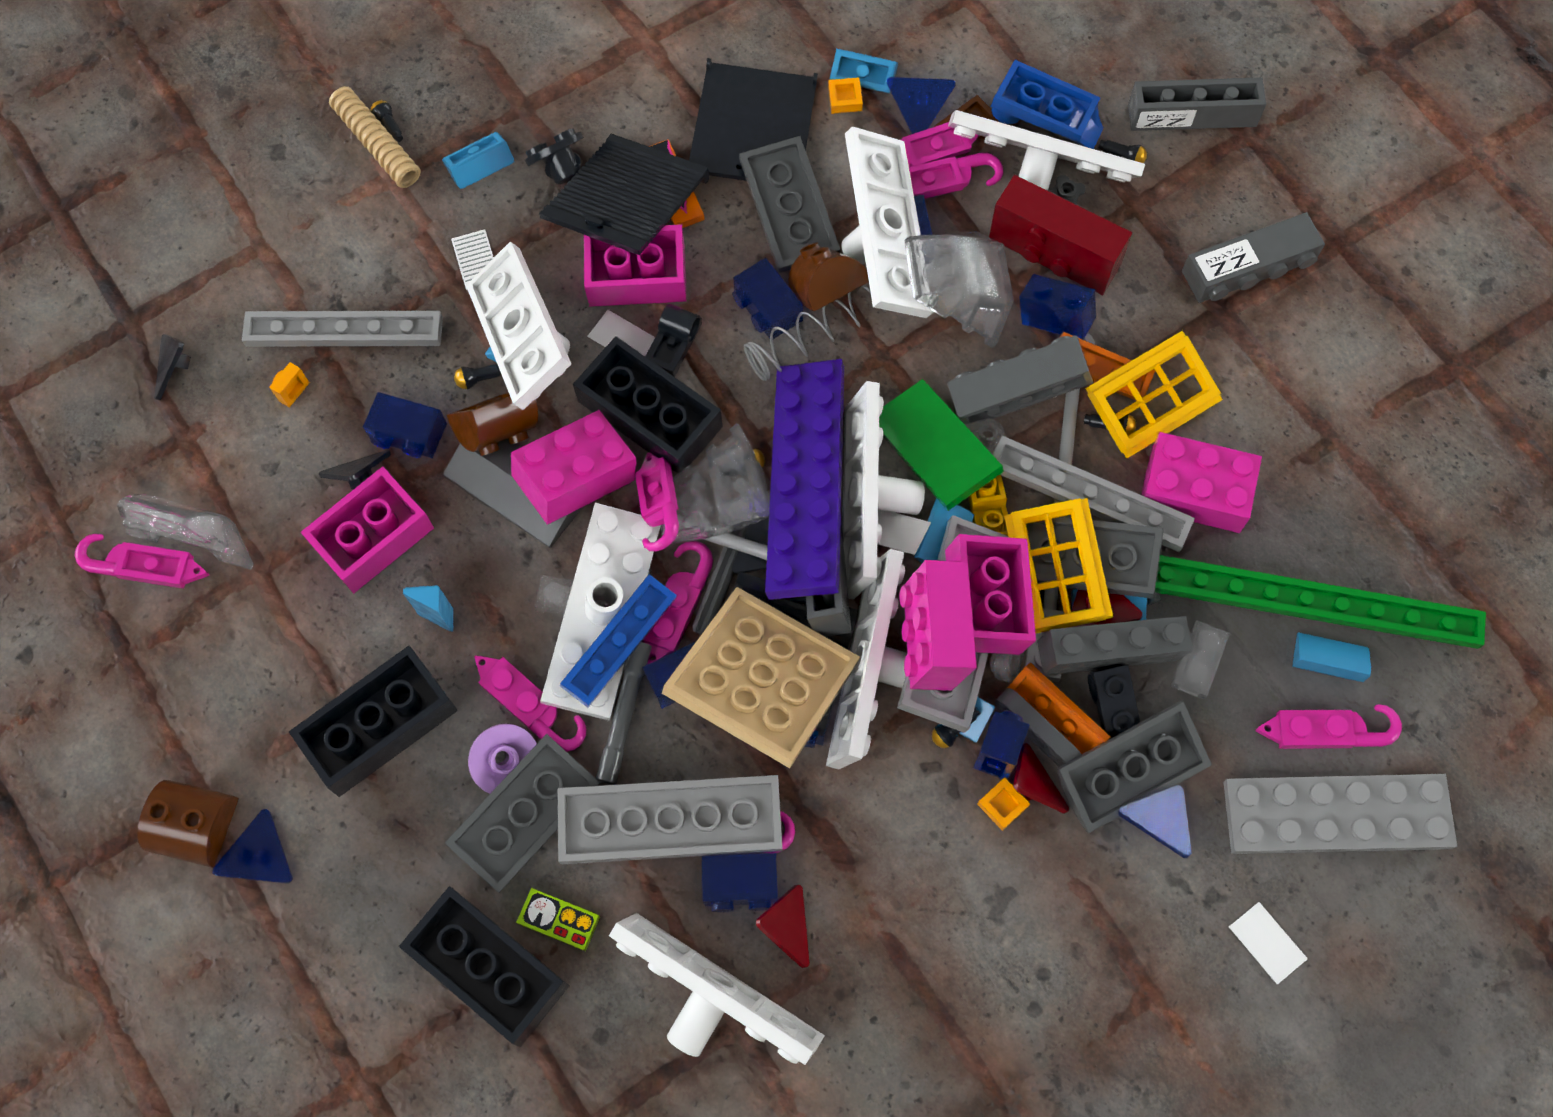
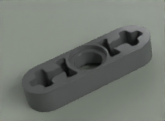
[995,688,1082,767]

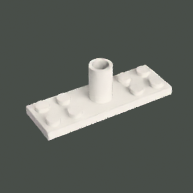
[948,110,1145,191]
[841,127,934,318]
[466,241,571,410]
[842,381,925,599]
[540,503,661,721]
[826,549,908,769]
[609,913,825,1065]

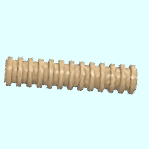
[329,86,421,188]

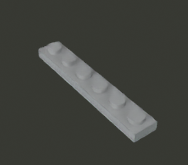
[242,311,443,347]
[993,436,1195,552]

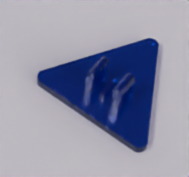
[887,77,956,134]
[1118,785,1192,858]
[212,809,293,884]

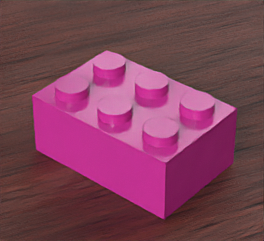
[584,225,687,307]
[511,410,636,525]
[1141,432,1262,533]
[301,466,434,594]
[945,534,1036,655]
[899,560,977,691]

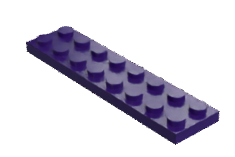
[765,359,844,600]

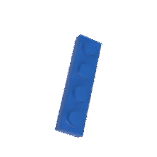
[560,574,677,708]

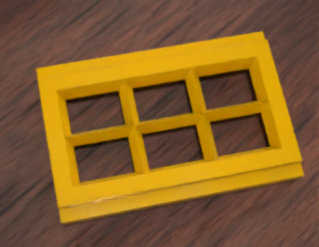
[1085,331,1223,458]
[1004,498,1113,634]

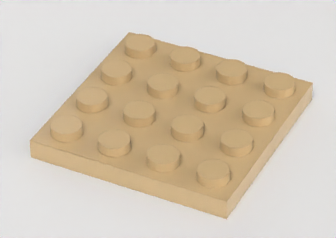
[662,587,860,768]

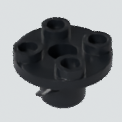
[525,128,584,185]

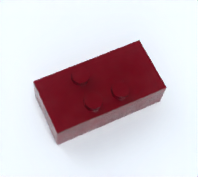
[989,174,1133,296]

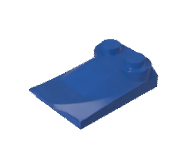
[991,60,1104,149]

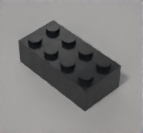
[573,336,723,475]
[289,645,458,797]
[398,886,570,1047]

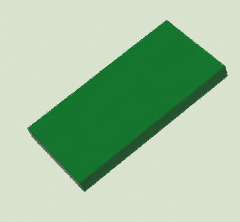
[879,379,1004,511]

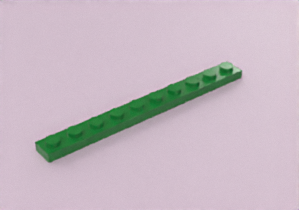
[1155,555,1486,649]

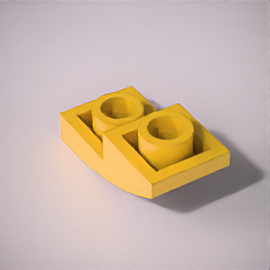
[969,475,1008,536]

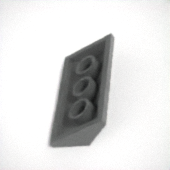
[443,439,583,548]
[1057,701,1212,833]

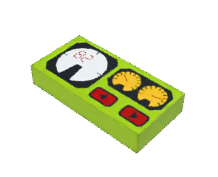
[516,888,600,952]

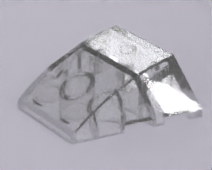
[904,231,1014,348]
[661,423,770,543]
[117,494,254,570]

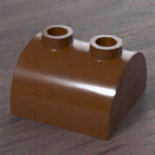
[788,242,869,311]
[446,392,538,456]
[138,780,239,868]

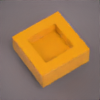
[828,77,863,114]
[269,362,310,408]
[977,777,1030,831]

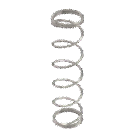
[744,285,886,381]

